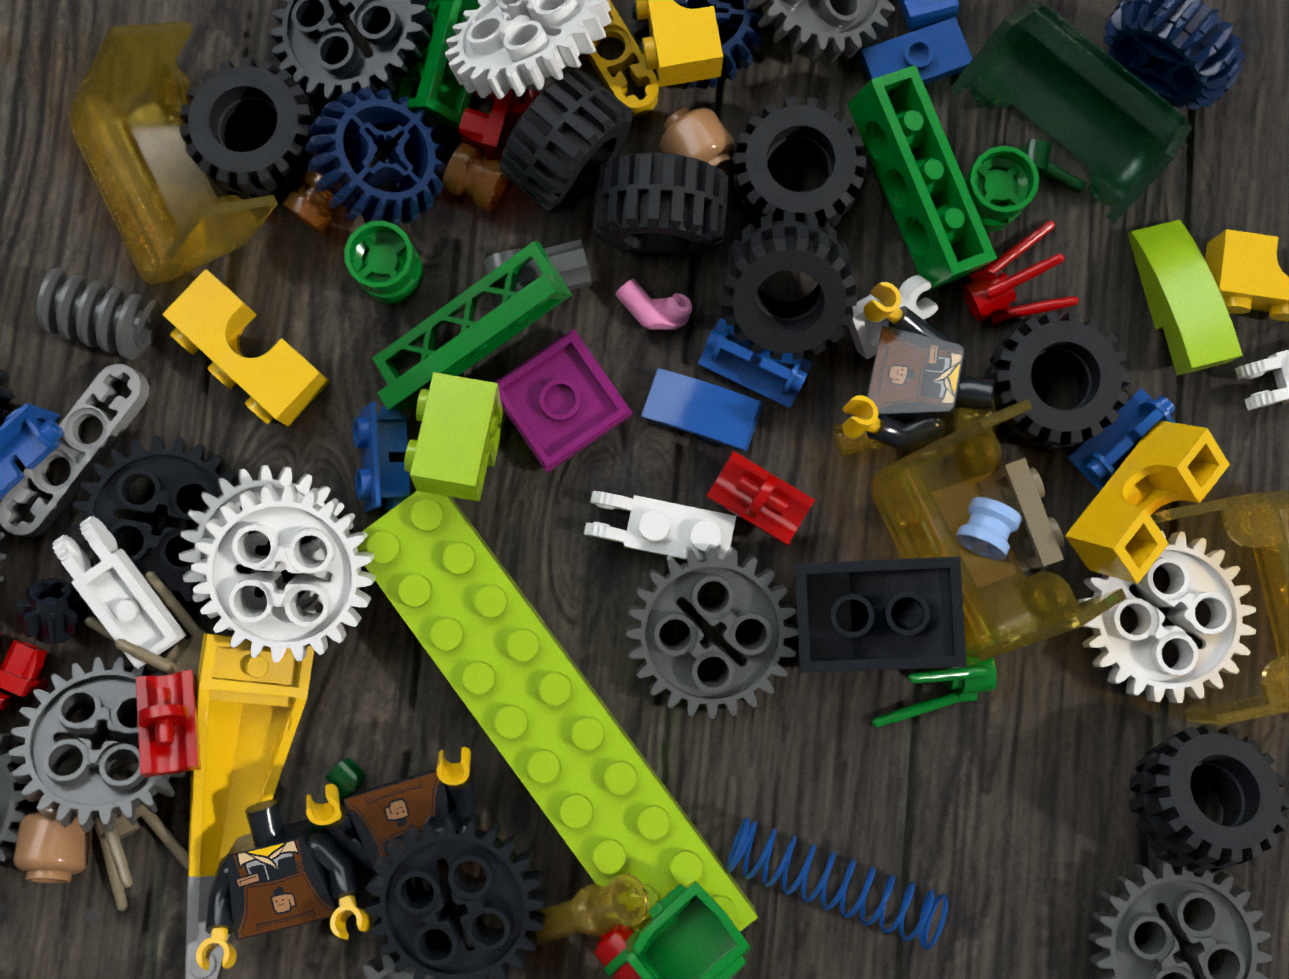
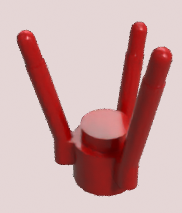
[962,220,1079,326]

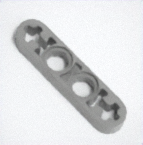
[0,364,149,537]

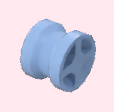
[955,497,1022,560]

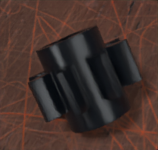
[16,578,88,644]

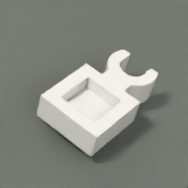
[848,275,938,359]

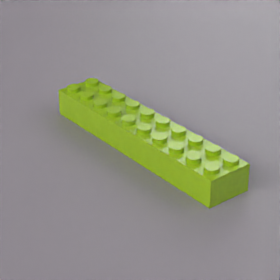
[357,491,758,931]

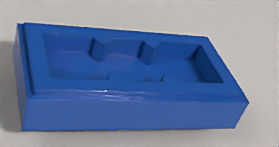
[859,17,974,85]

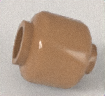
[659,108,736,175]
[13,810,93,884]

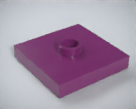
[494,329,633,474]

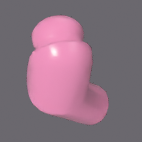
[615,278,692,330]

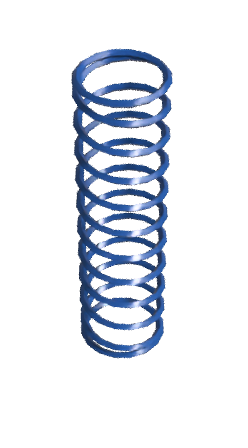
[726,817,948,950]

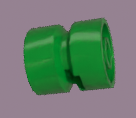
[964,146,1039,233]
[344,221,424,304]

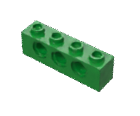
[847,65,997,292]

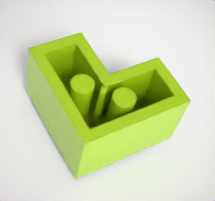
[404,372,504,502]

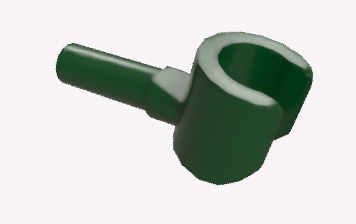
[1020,139,1086,193]
[314,757,365,833]

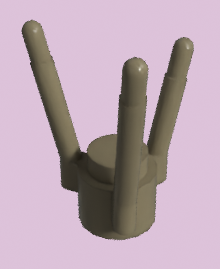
[85,571,207,684]
[93,805,189,911]

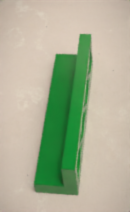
[392,0,480,128]
[372,241,572,411]

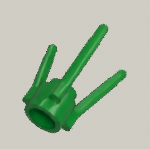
[872,642,997,728]

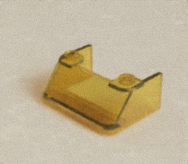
[69,21,278,284]
[871,399,1127,664]
[1151,490,1289,726]

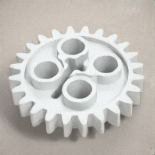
[445,0,611,99]
[178,465,354,631]
[191,483,376,662]
[1077,531,1256,703]

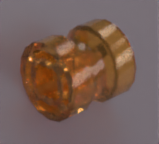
[443,143,509,212]
[281,167,343,235]

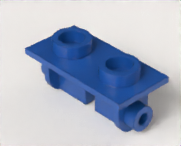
[698,318,813,408]
[1067,388,1176,492]
[352,402,411,513]
[0,403,64,500]

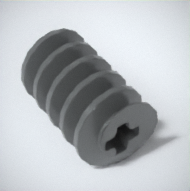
[36,267,162,360]

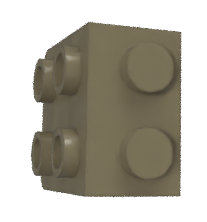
[916,458,1064,593]

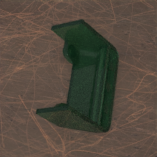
[950,0,1192,223]

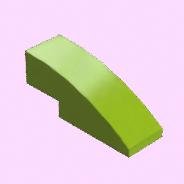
[1128,219,1243,376]

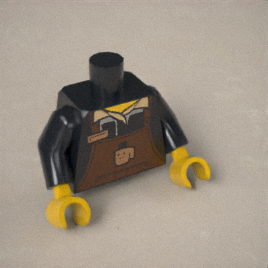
[842,282,995,452]
[306,747,478,893]
[196,800,371,971]

